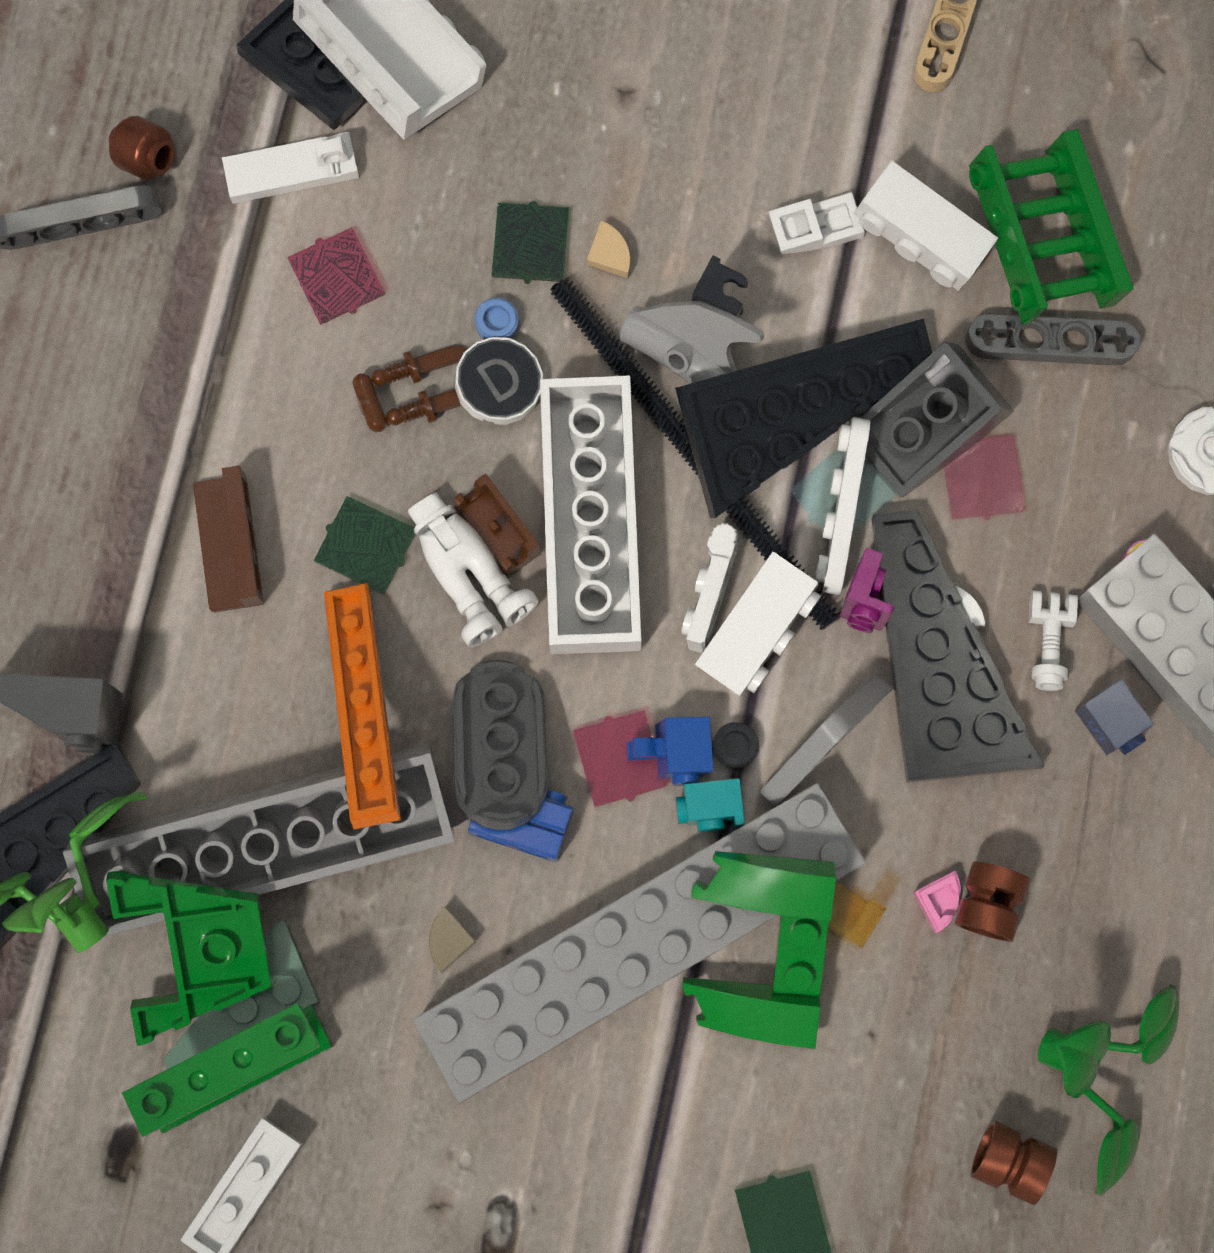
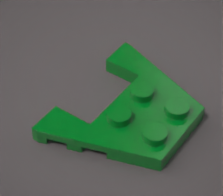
[106,871,272,1046]

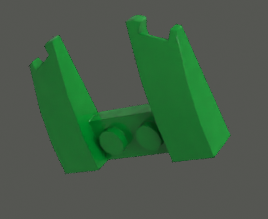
[682,851,836,1049]

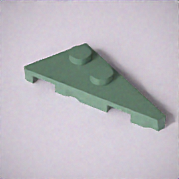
[163,920,320,1069]

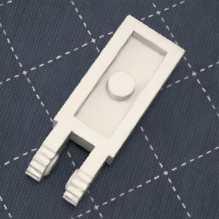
[682,523,739,653]

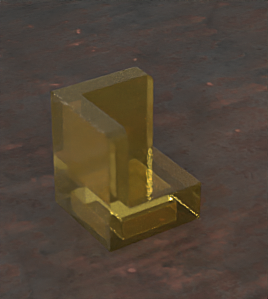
[828,882,887,950]

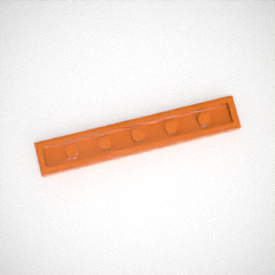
[324,583,401,829]

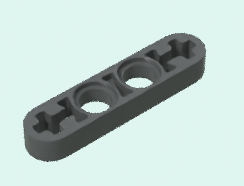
[0,186,162,250]
[965,314,1141,366]

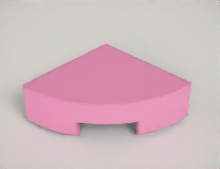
[913,871,961,933]

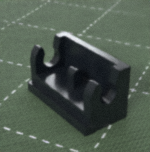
[692,255,748,317]

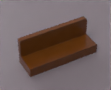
[193,465,264,613]

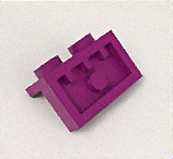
[839,547,895,633]

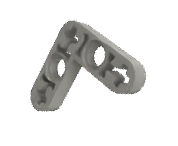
[760,673,893,807]

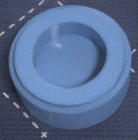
[475,298,519,340]

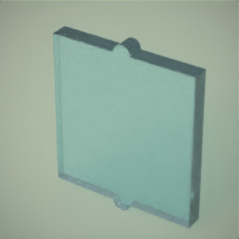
[788,450,895,532]

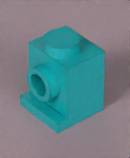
[675,779,745,832]

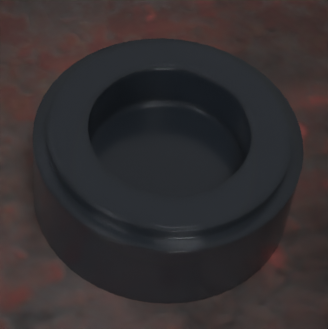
[713,722,759,769]

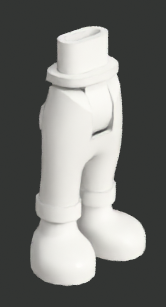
[408,492,538,647]

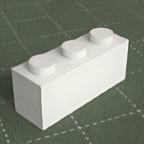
[853,160,998,291]
[695,552,821,696]

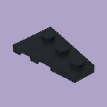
[237,0,363,131]

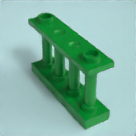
[969,129,1134,325]
[122,1003,333,1137]

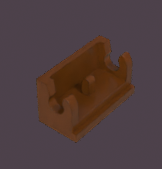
[454,473,540,578]

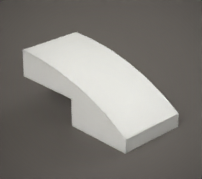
[768,192,865,254]

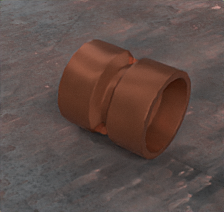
[954,861,1031,942]
[971,1120,1058,1205]

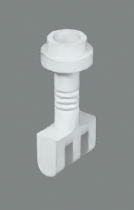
[1028,590,1078,691]

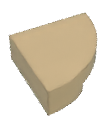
[587,221,630,278]

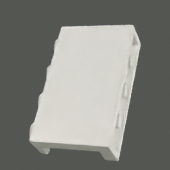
[293,0,486,140]

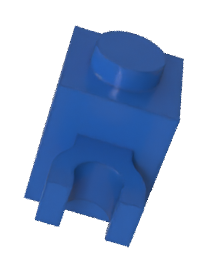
[626,717,713,786]

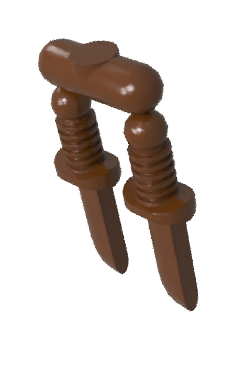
[352,345,467,433]

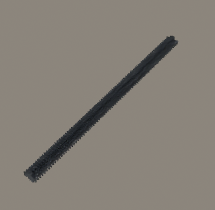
[550,277,840,630]

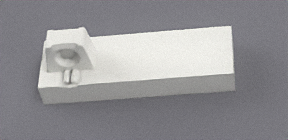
[222,132,359,204]

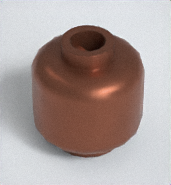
[109,116,175,180]

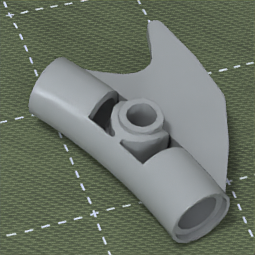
[620,301,764,384]

